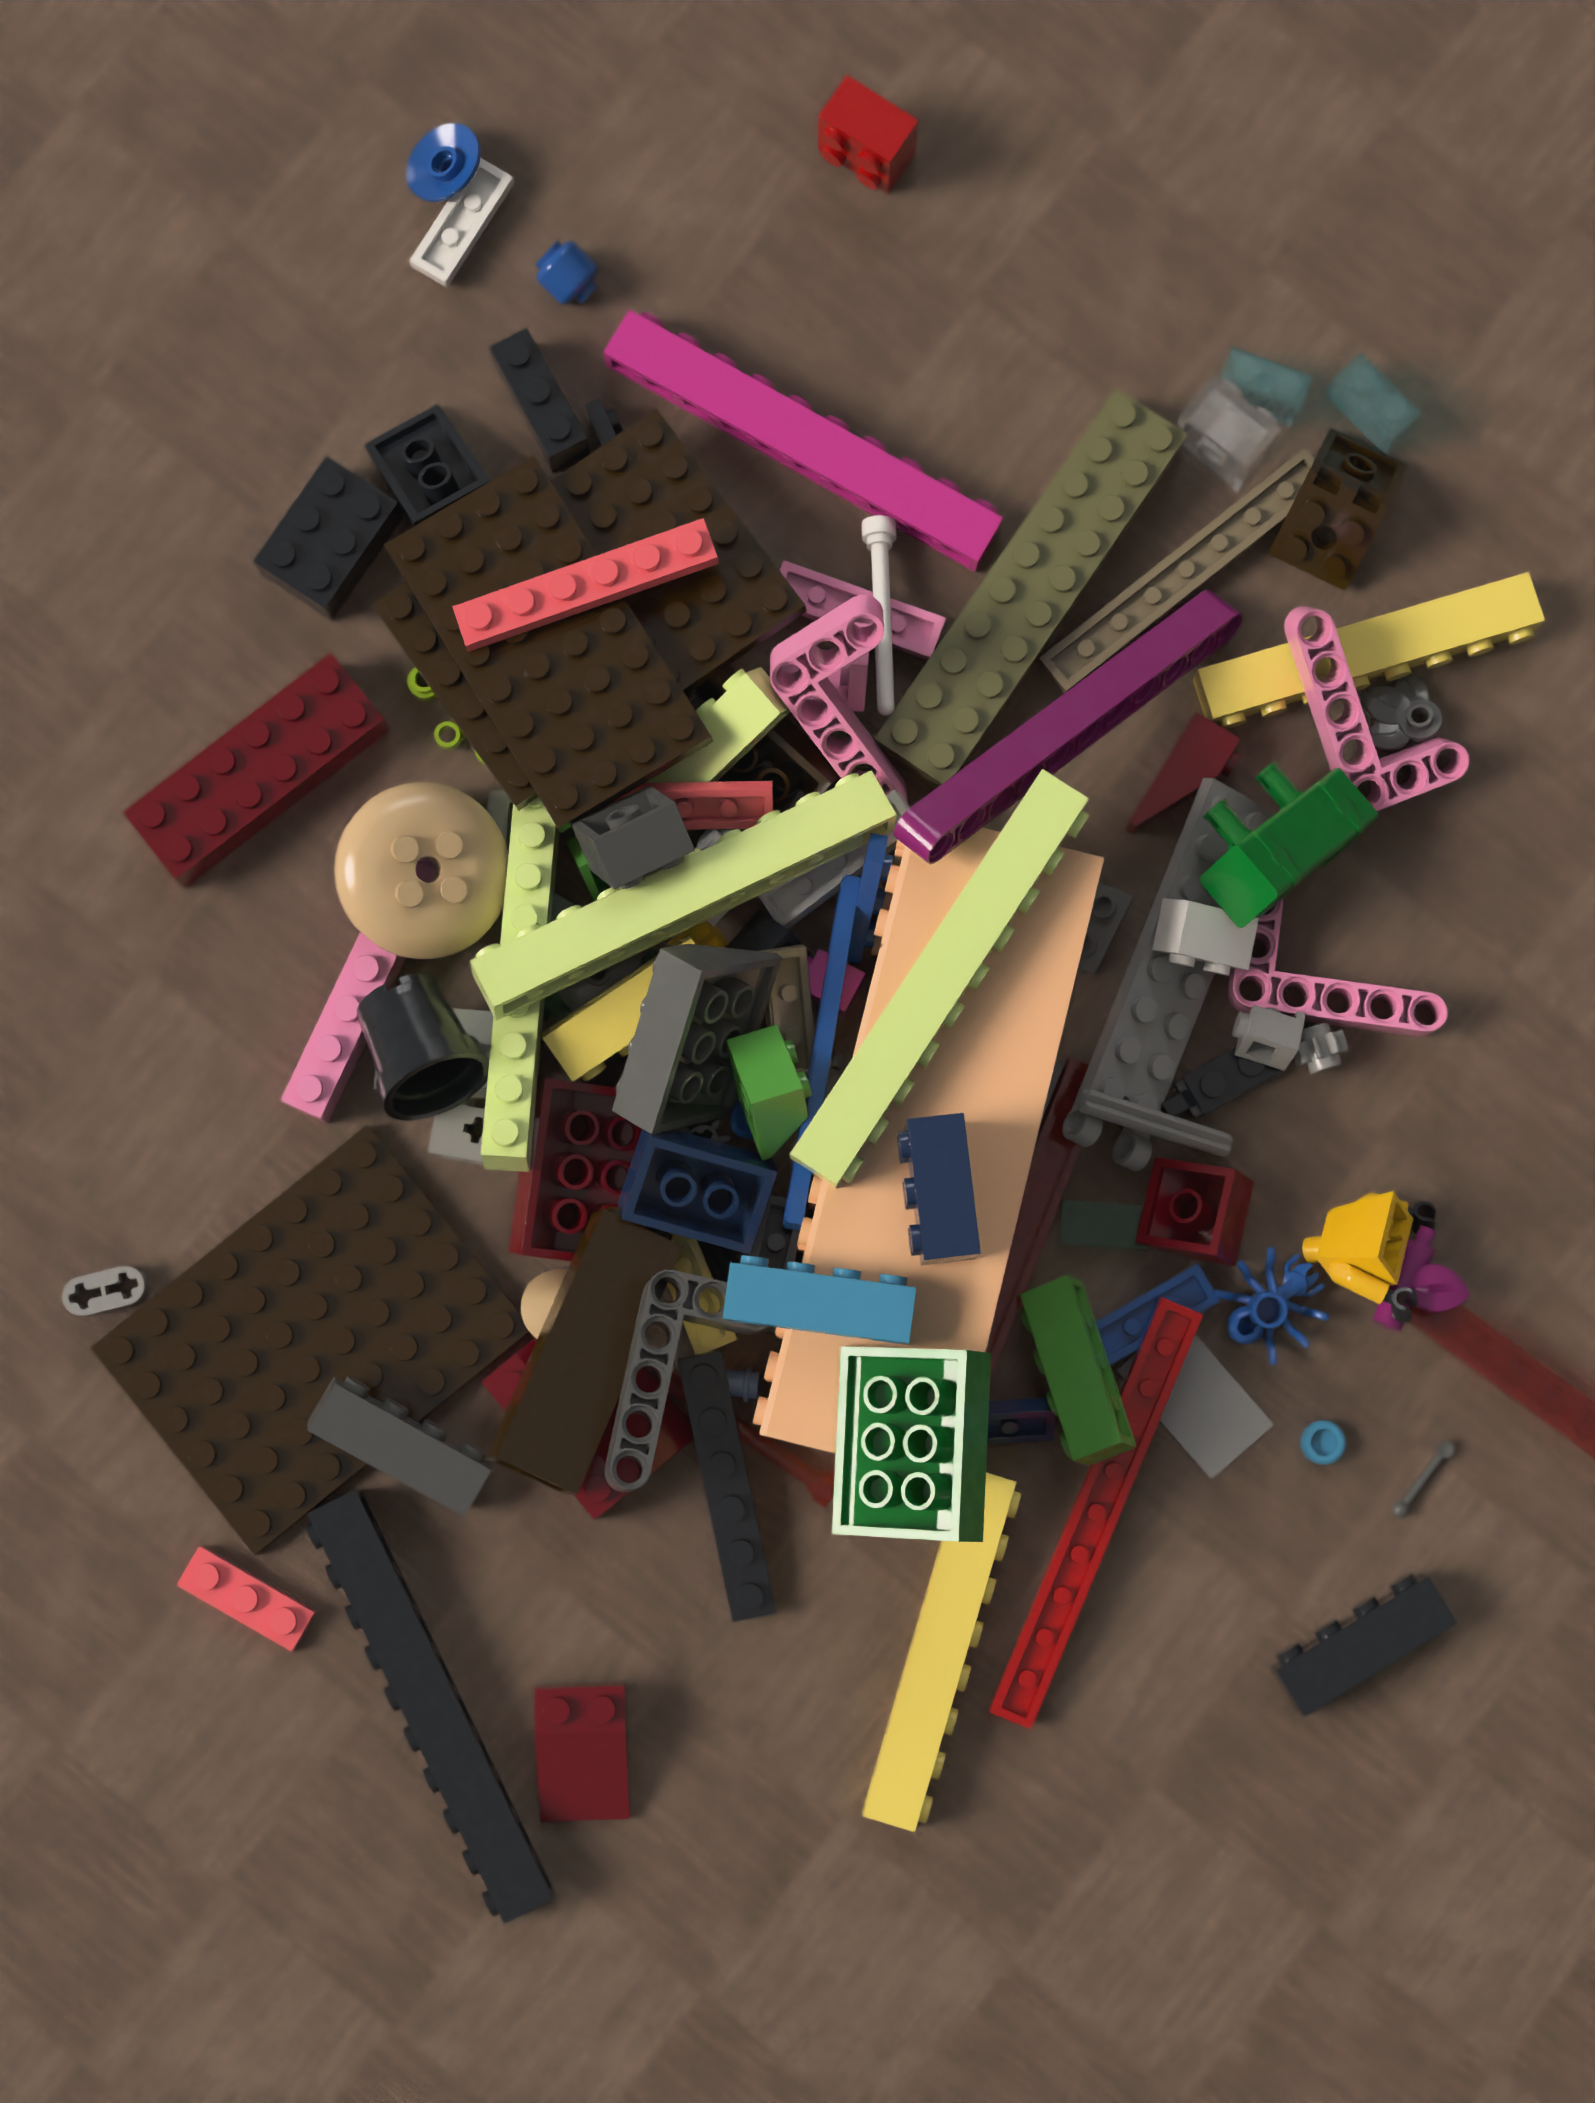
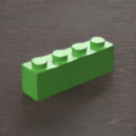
[1020,1275,1137,1466]

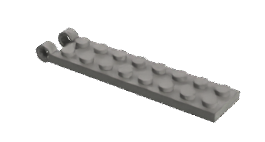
[1062,778,1275,1172]

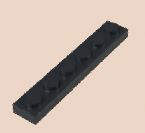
[677,1349,777,1622]

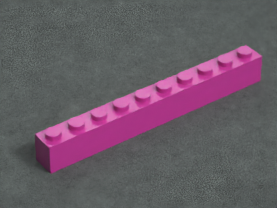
[603,309,1003,573]

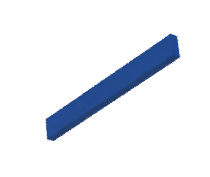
[782,875,861,1230]

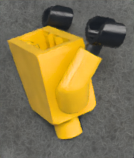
[1302,1191,1436,1323]

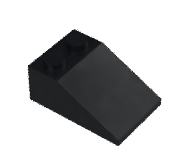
[363,404,490,528]

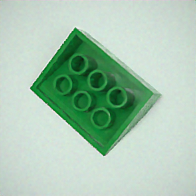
[832,1346,991,1542]

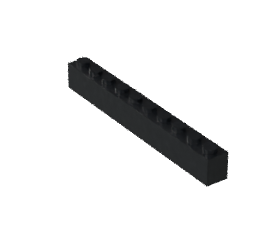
[306,1489,556,1924]

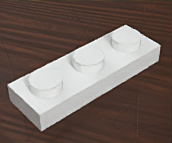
[409,158,514,288]

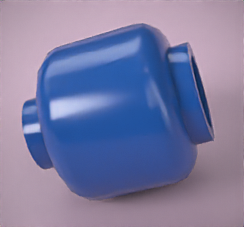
[535,240,598,305]

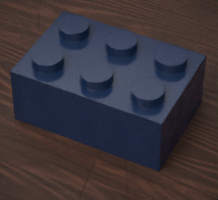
[897,1113,981,1266]
[618,1129,777,1254]

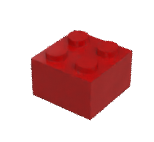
[818,75,919,194]

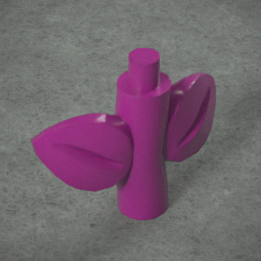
[1372,1225,1470,1333]

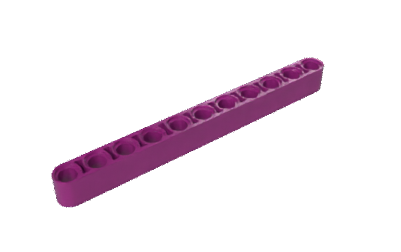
[894,590,1243,865]

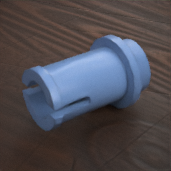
[726,1367,761,1402]

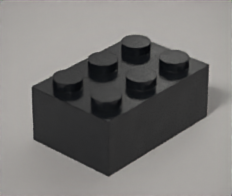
[253,456,404,621]

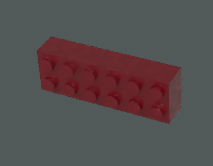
[122,652,390,889]

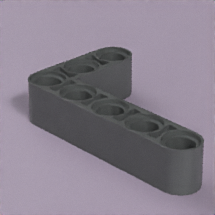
[605,1270,768,1492]

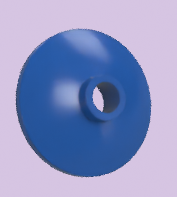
[406,123,481,202]

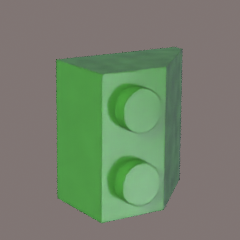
[726,1024,812,1161]

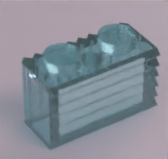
[1213,346,1313,427]
[1325,354,1420,454]

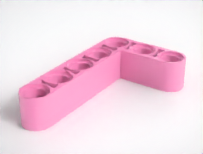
[770,595,908,804]
[1284,606,1469,811]
[1228,898,1448,1037]

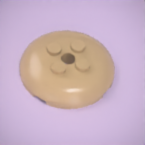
[334,782,509,959]

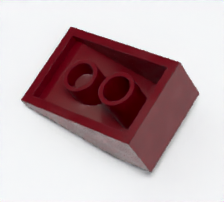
[534,1682,630,1822]

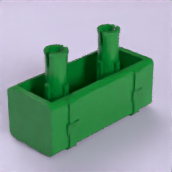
[1199,760,1378,928]

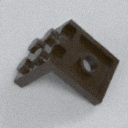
[1268,428,1408,591]

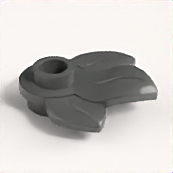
[1360,674,1442,751]

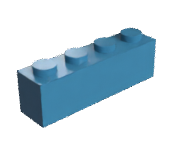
[723,1255,916,1345]

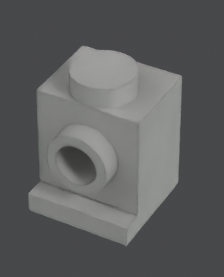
[1232,1005,1306,1071]

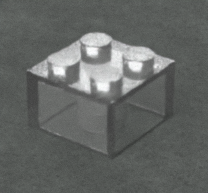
[1176,375,1282,493]

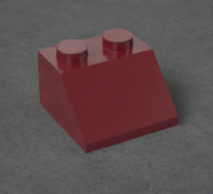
[1135,1157,1255,1267]

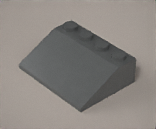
[612,944,782,1134]

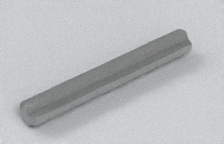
[1077,1089,1233,1157]

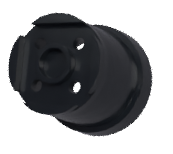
[357,974,489,1121]

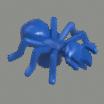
[1214,1246,1330,1366]

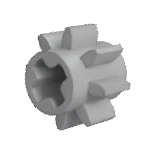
[1294,1022,1349,1074]

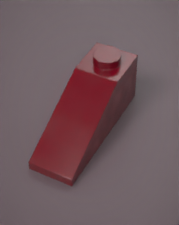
[1125,712,1241,834]

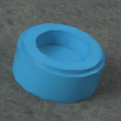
[1300,1420,1346,1465]

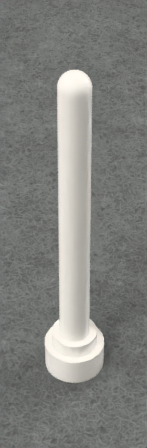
[861,515,897,716]

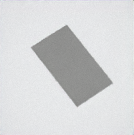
[1117,1334,1274,1480]

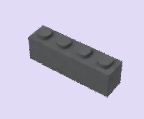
[307,1376,492,1517]

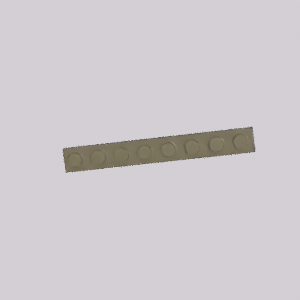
[1038,447,1315,693]

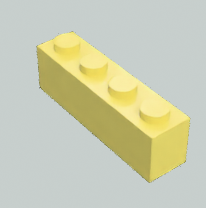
[542,934,695,1082]

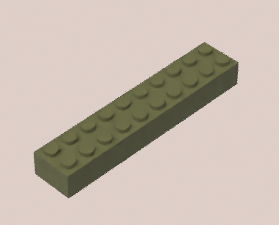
[874,388,1188,790]

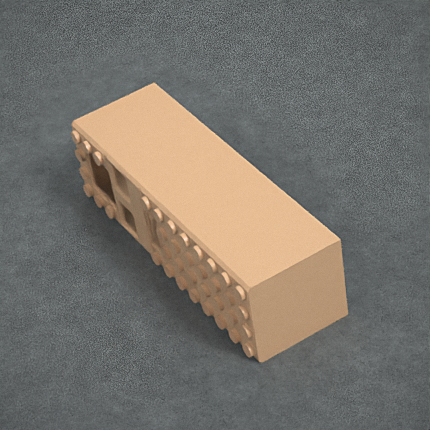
[752,828,1105,1454]

